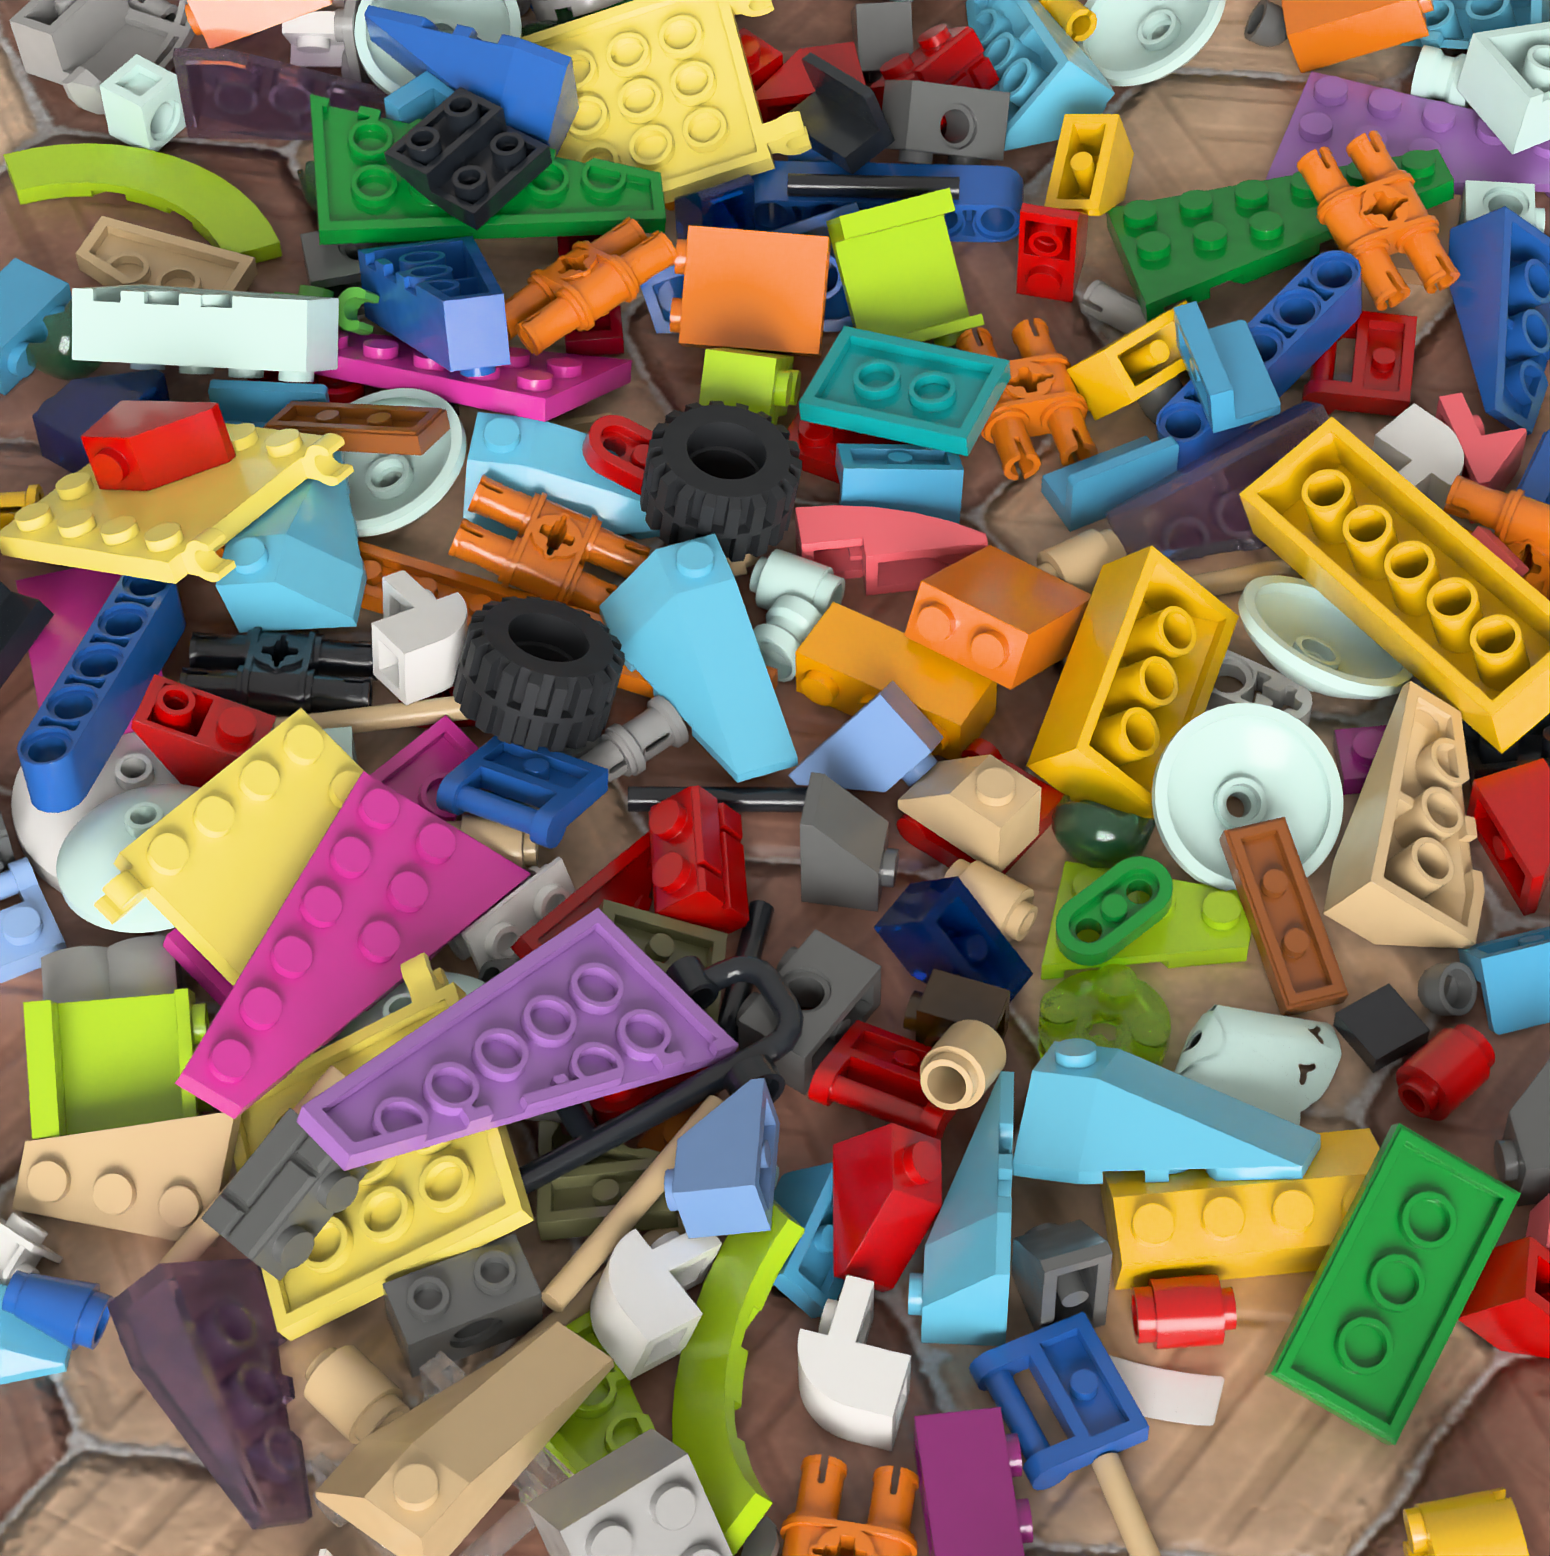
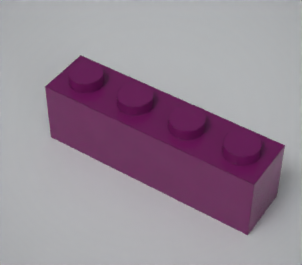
[913,1407,1033,1556]

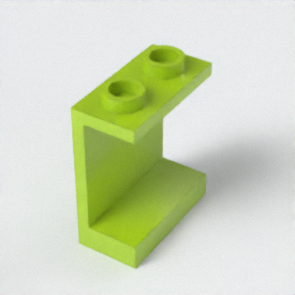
[826,188,985,347]
[23,988,215,1140]

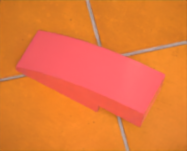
[795,505,988,596]

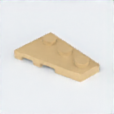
[75,216,258,291]
[12,1112,242,1247]

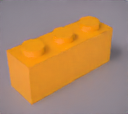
[795,602,997,760]

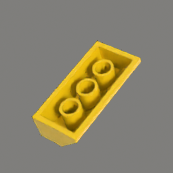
[1026,545,1239,821]
[1100,1128,1380,1290]

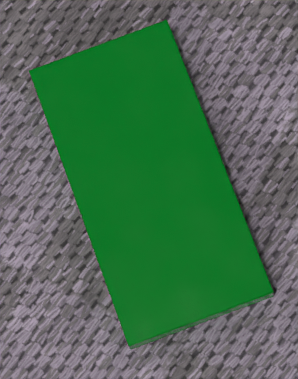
[1264,1123,1521,1445]

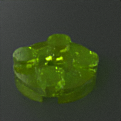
[1037,964,1171,1067]

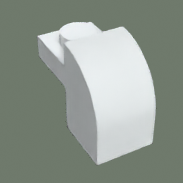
[282,0,345,68]
[1373,403,1464,517]
[371,570,468,705]
[590,1228,722,1380]
[798,1275,911,1451]

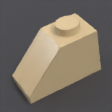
[898,754,1042,872]

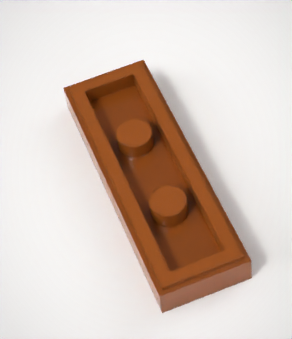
[262,401,450,456]
[1219,817,1349,1016]

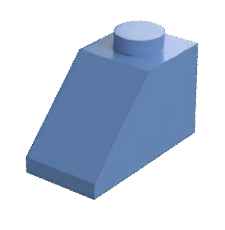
[788,681,944,792]
[664,1078,780,1239]

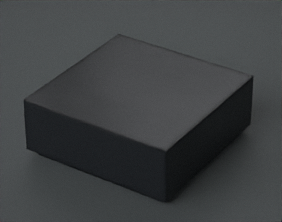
[1333,983,1430,1073]

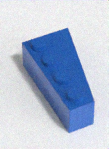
[358,236,511,377]

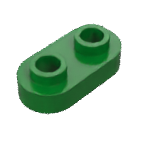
[1055,856,1173,966]

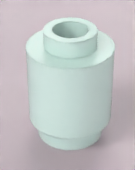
[749,549,845,616]

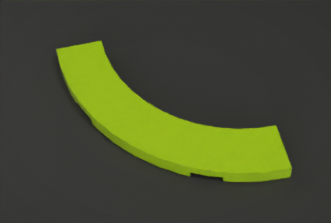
[3,143,282,263]
[672,1200,805,1556]

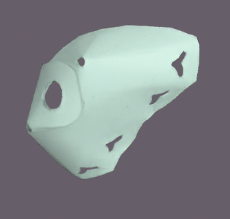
[1174,1004,1342,1125]

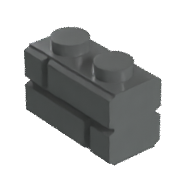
[201,1108,369,1281]

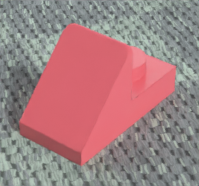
[1436,392,1527,524]

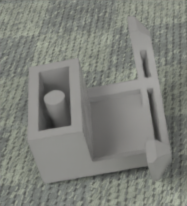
[9,0,195,114]
[526,1428,780,1556]

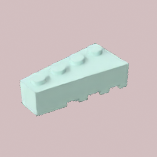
[1456,21,1550,155]
[72,284,339,382]

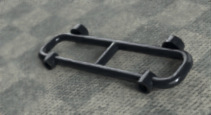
[519,956,804,1194]

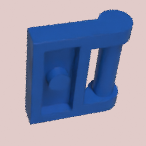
[436,736,608,849]
[969,1311,1149,1490]

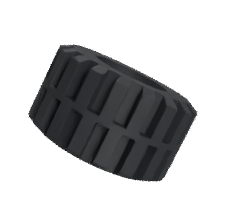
[640,401,802,562]
[453,596,625,752]

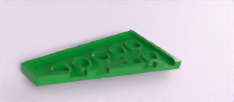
[310,94,666,245]
[1106,149,1454,322]

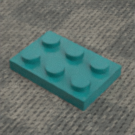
[799,326,1011,456]

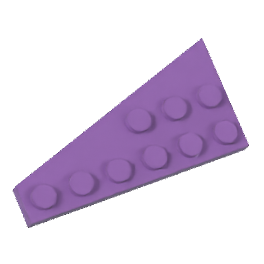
[1265,71,1550,199]
[296,908,739,1171]

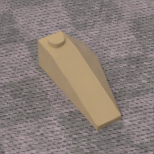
[1323,681,1485,949]
[315,1321,614,1556]

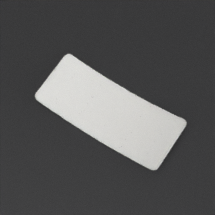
[1109,1355,1224,1426]

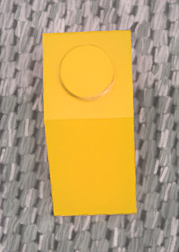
[1044,114,1134,216]
[1066,300,1187,421]

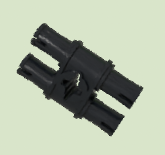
[179,627,378,716]

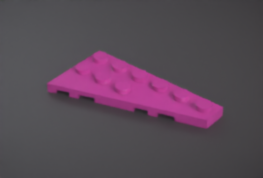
[314,330,632,422]

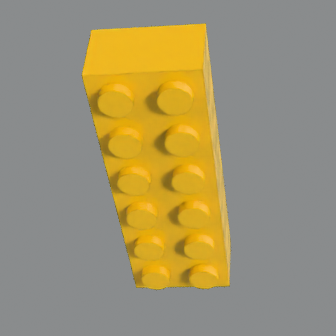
[1239,417,1550,754]

